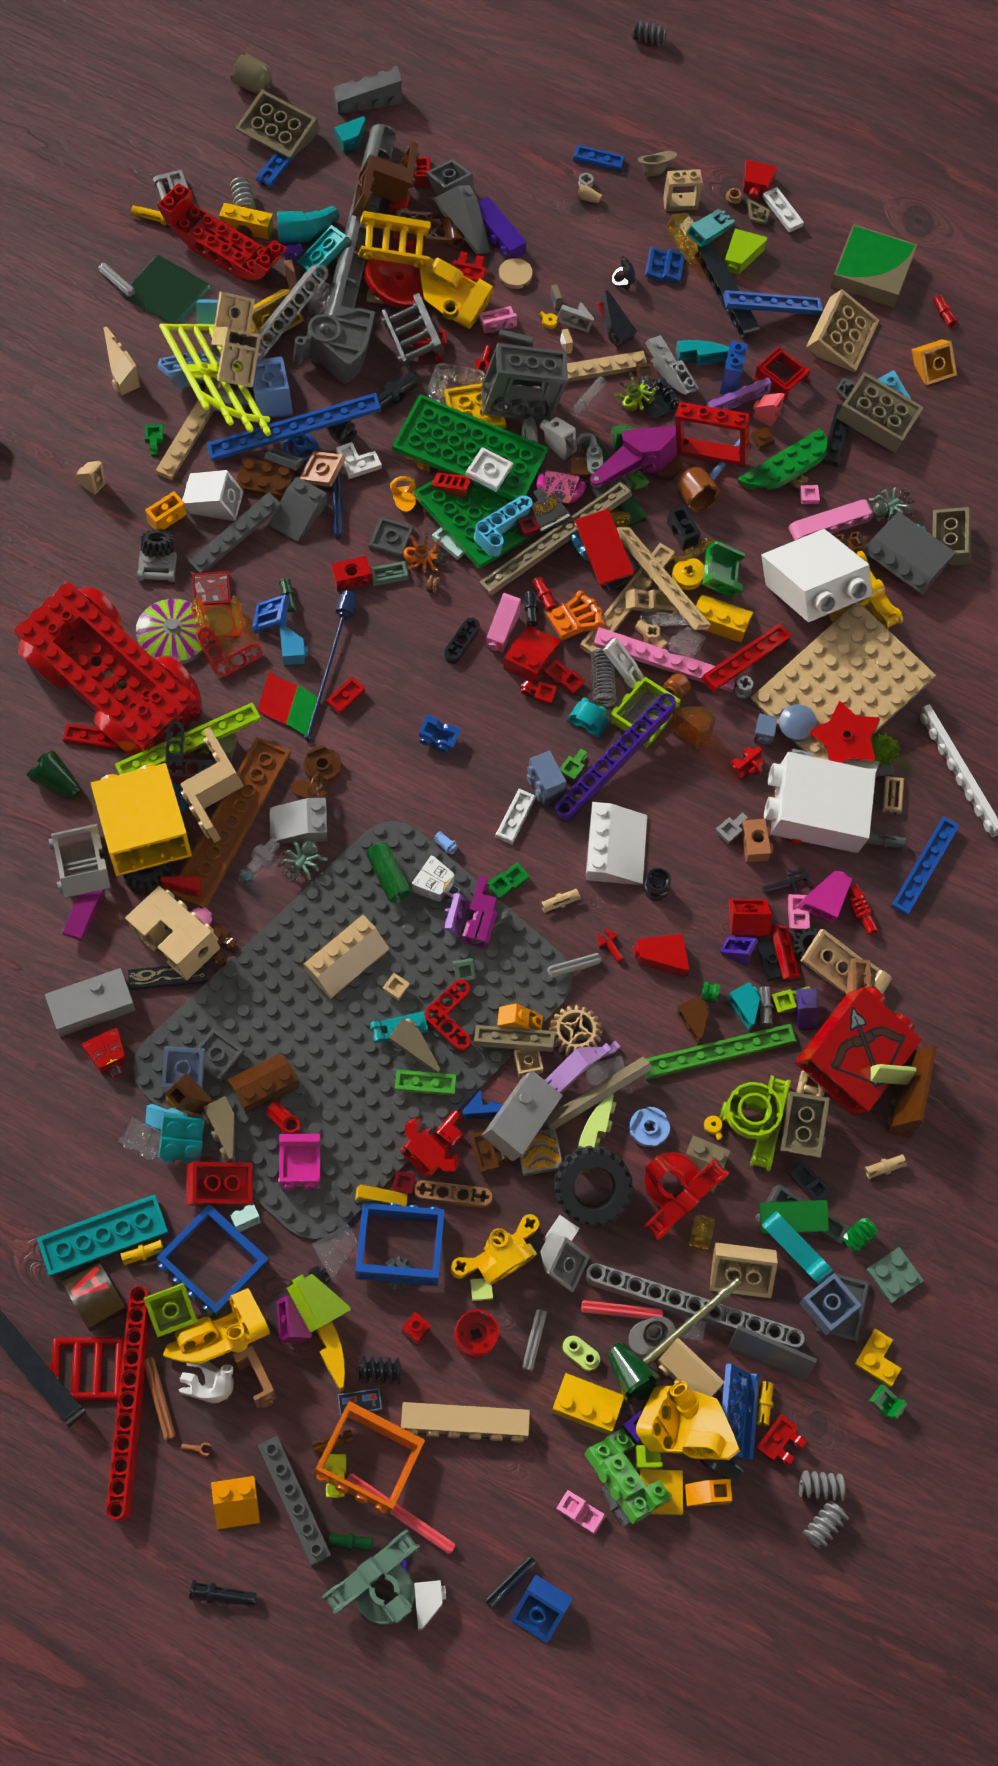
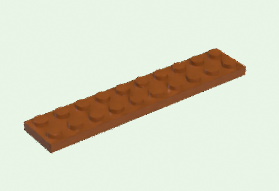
[170,737,291,909]

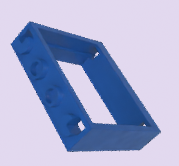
[355,1202,445,1286]
[157,1204,270,1318]

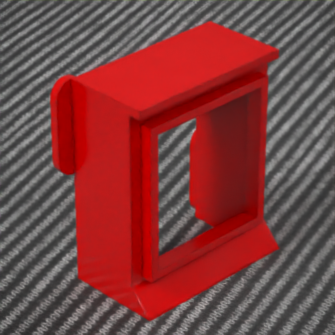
[754,346,811,400]

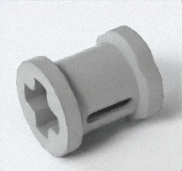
[735,676,753,699]

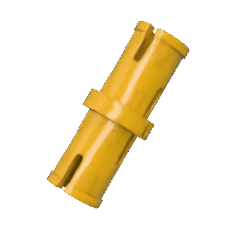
[121,1240,164,1266]
[756,1381,774,1427]

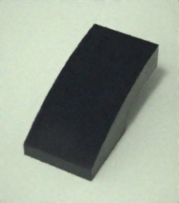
[788,1161,832,1201]

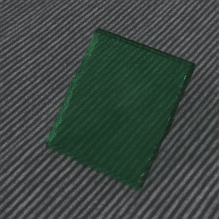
[121,255,211,324]

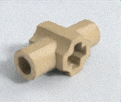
[635,619,668,649]

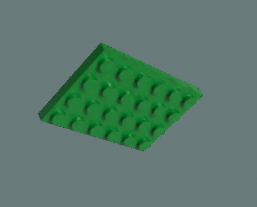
[413,478,535,569]

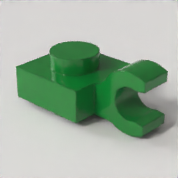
[145,424,163,456]

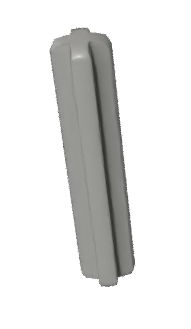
[98,263,135,297]
[547,953,602,977]
[522,1310,547,1371]

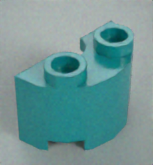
[566,698,609,738]

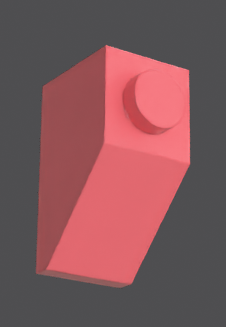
[753,393,785,427]

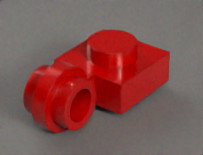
[520,681,557,705]

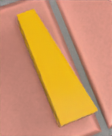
[355,1184,408,1206]

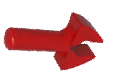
[474,345,492,375]
[597,929,624,963]

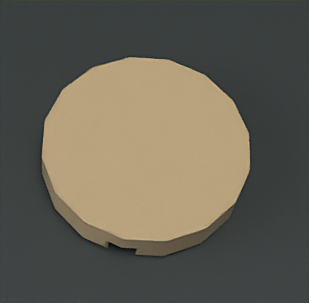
[499,258,532,289]

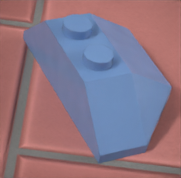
[157,352,220,388]

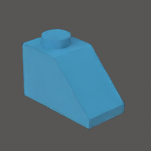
[280,625,308,665]

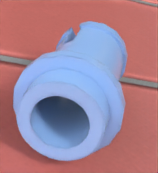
[433,831,458,854]

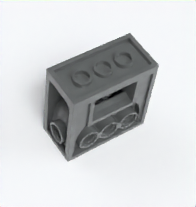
[481,343,568,422]

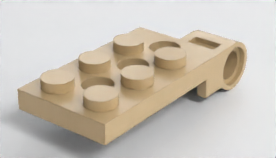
[800,929,892,995]

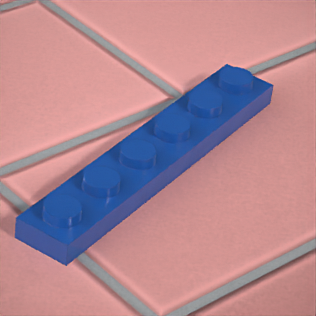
[723,290,823,315]
[891,816,960,916]

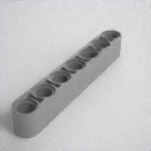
[257,265,328,360]

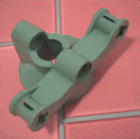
[321,1529,420,1625]

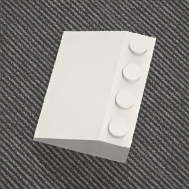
[586,802,647,885]

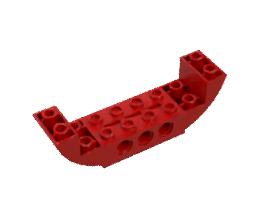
[157,183,287,280]

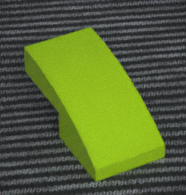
[772,986,810,1013]

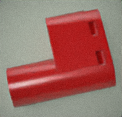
[435,1110,464,1148]

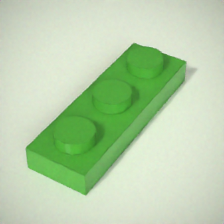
[395,1070,456,1096]

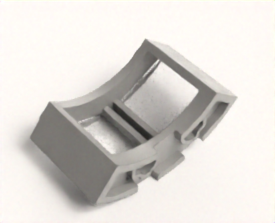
[48,824,110,898]

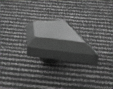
[835,377,856,401]

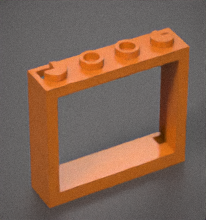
[313,1401,425,1514]

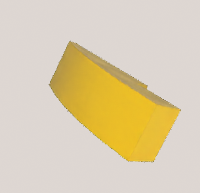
[317,1321,345,1392]

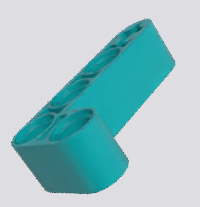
[762,1211,834,1285]

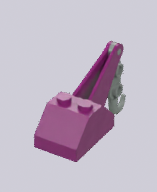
[576,426,677,489]

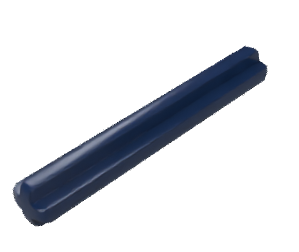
[332,474,343,538]

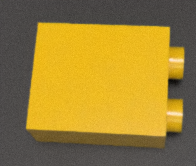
[91,763,192,876]

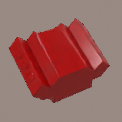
[400,1119,460,1178]

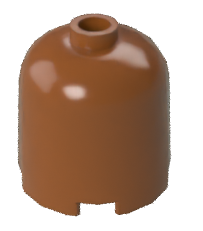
[678,467,721,513]

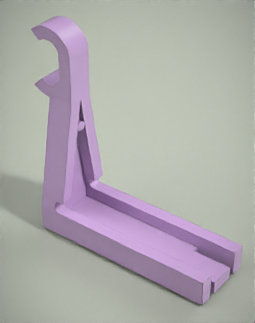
[545,1041,620,1094]

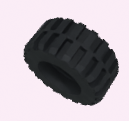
[554,1146,633,1227]

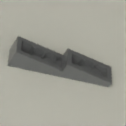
[766,1184,850,1244]

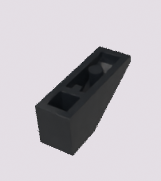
[601,290,637,348]

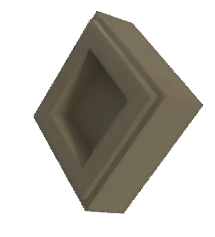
[550,284,562,310]

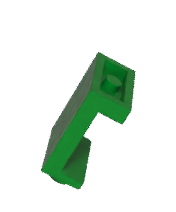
[703,541,745,598]

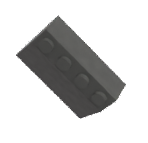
[864,511,956,596]

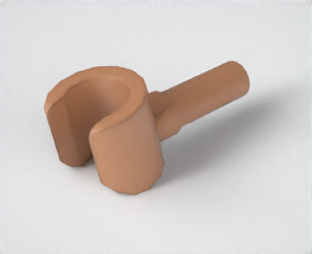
[181,1442,211,1457]

